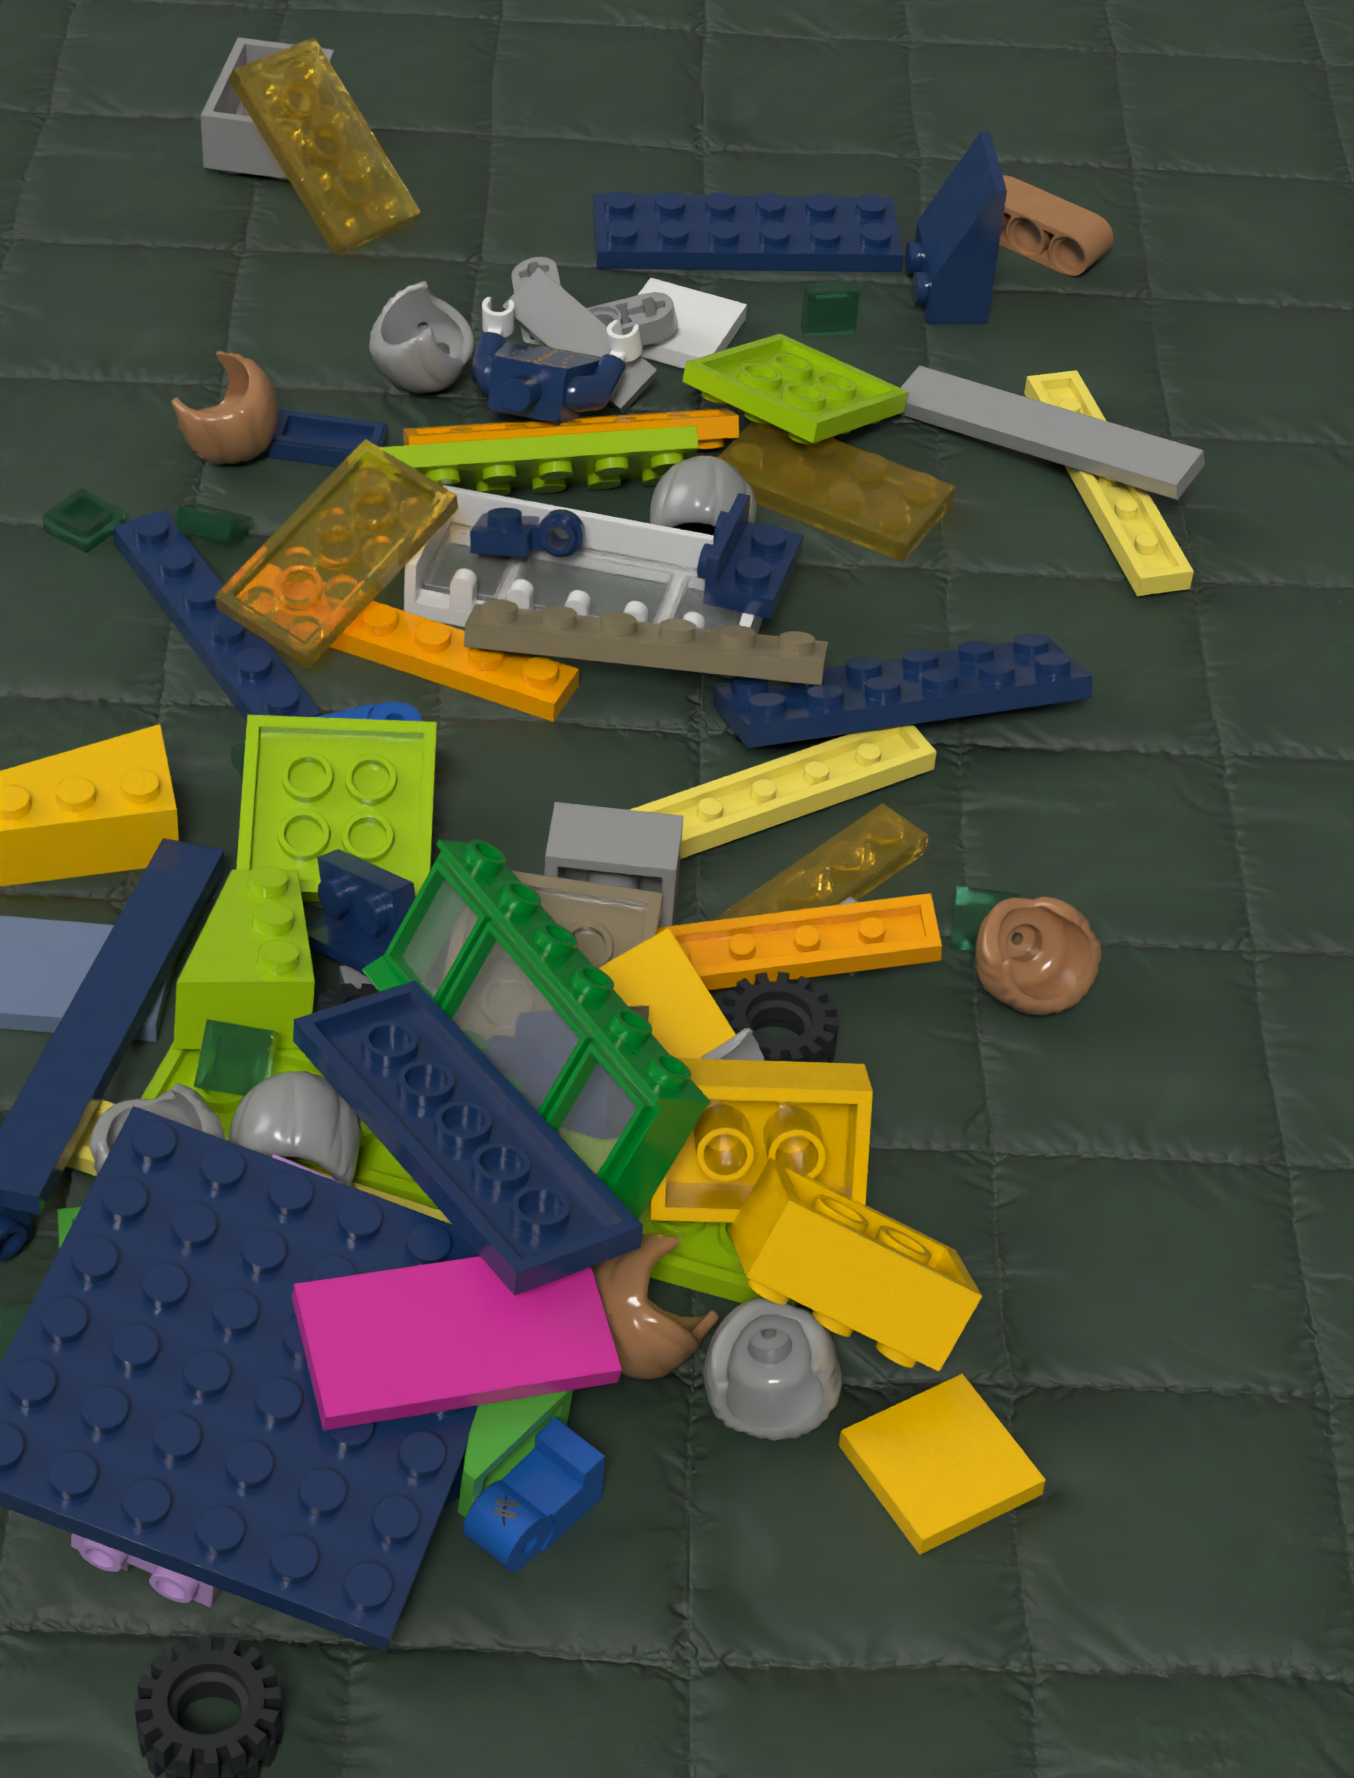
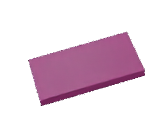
[292,1256,622,1431]

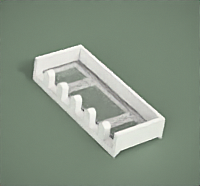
[404,485,763,679]

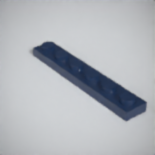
[113,510,322,722]

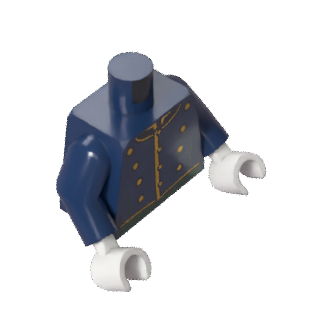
[471,297,642,423]

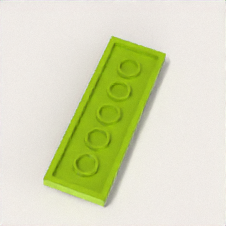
[349,426,699,506]

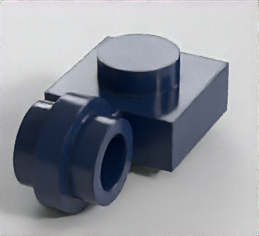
[470,507,585,557]

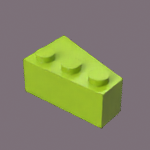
[173,866,315,1050]

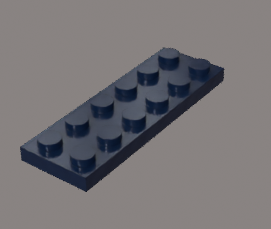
[592,191,903,272]
[713,633,1092,748]
[293,980,643,1296]

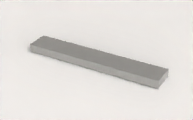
[900,365,1205,500]

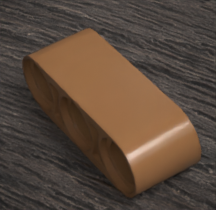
[999,175,1114,276]

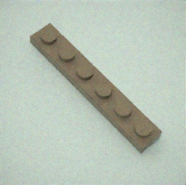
[464,600,828,685]

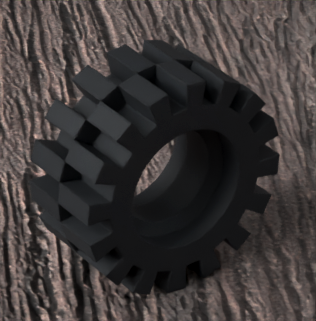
[720,972,839,1063]
[135,1636,283,1778]

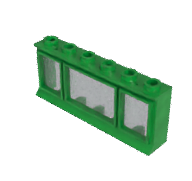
[361,839,710,1219]

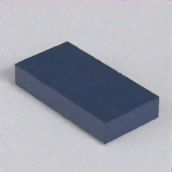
[268,409,388,469]

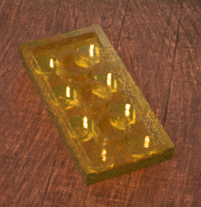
[227,37,421,255]
[718,421,956,562]
[214,439,458,668]

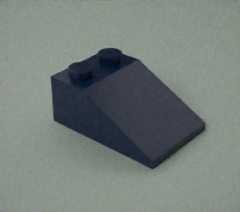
[905,132,1007,324]

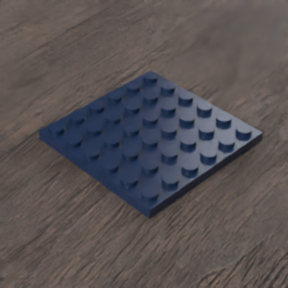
[0,1106,480,1652]

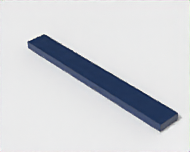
[0,838,225,1215]

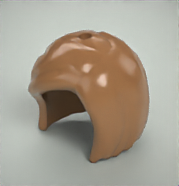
[171,351,279,465]
[976,897,1102,1015]
[592,1233,719,1380]

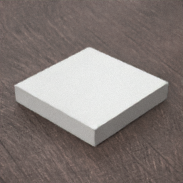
[638,278,747,369]

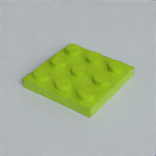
[682,334,909,445]
[236,715,437,902]

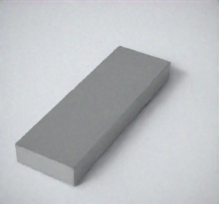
[502,267,658,414]

